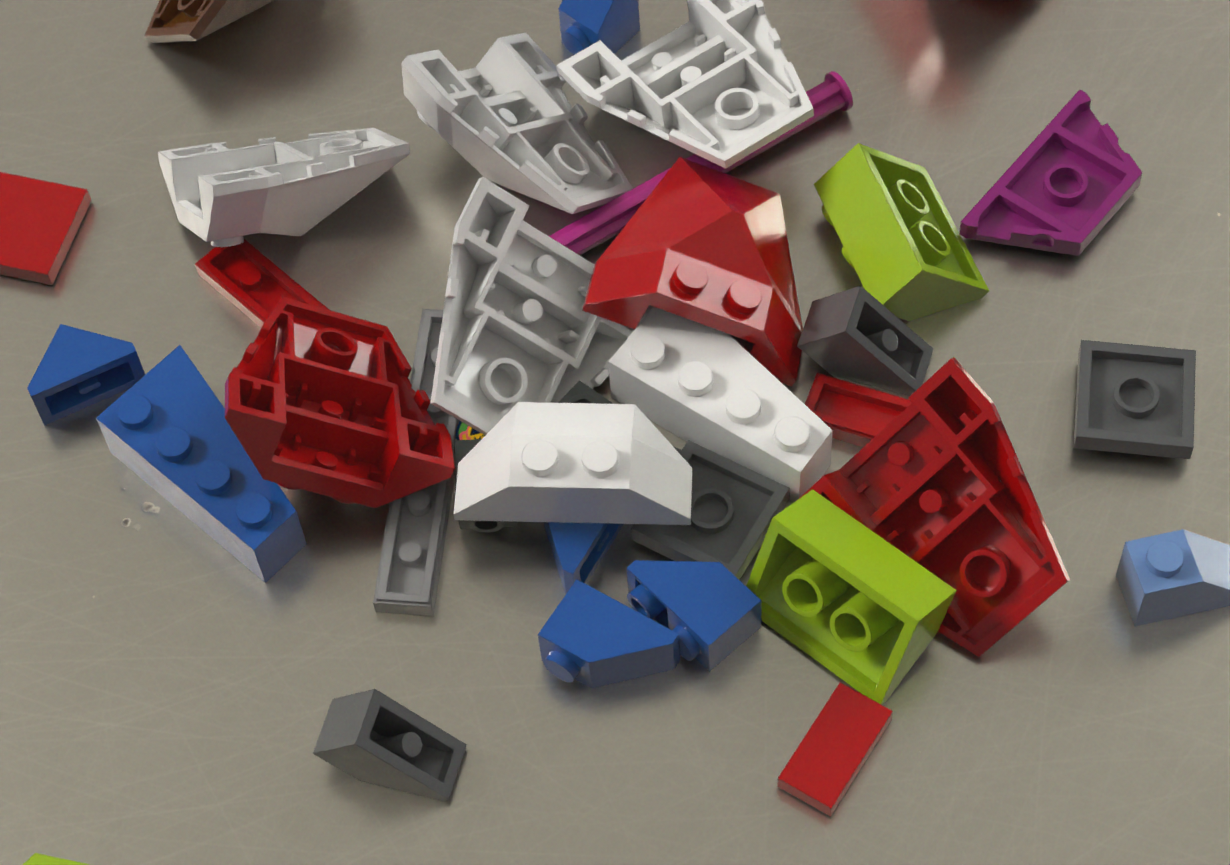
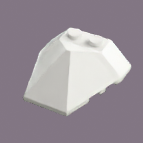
[556,0,814,169]
[401,33,633,214]
[158,128,410,247]
[430,177,653,436]

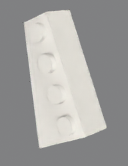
[608,307,833,503]

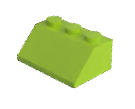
[813,143,990,321]
[746,489,957,705]

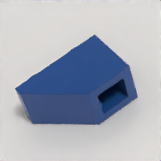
[627,560,762,672]

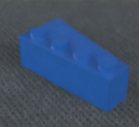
[96,345,307,583]

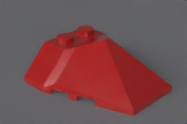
[582,157,803,387]
[225,297,455,508]
[796,357,1070,657]

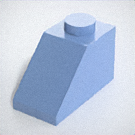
[1116,529,1230,627]

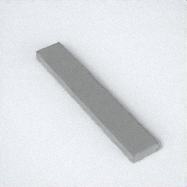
[373,309,462,616]

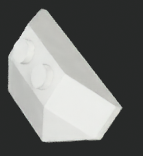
[454,402,692,525]

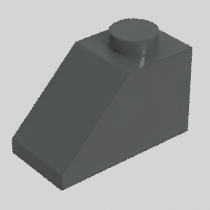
[797,286,933,396]
[313,689,467,801]

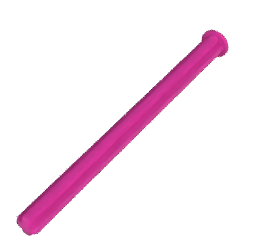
[549,71,853,255]

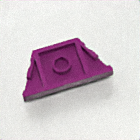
[959,89,1142,256]

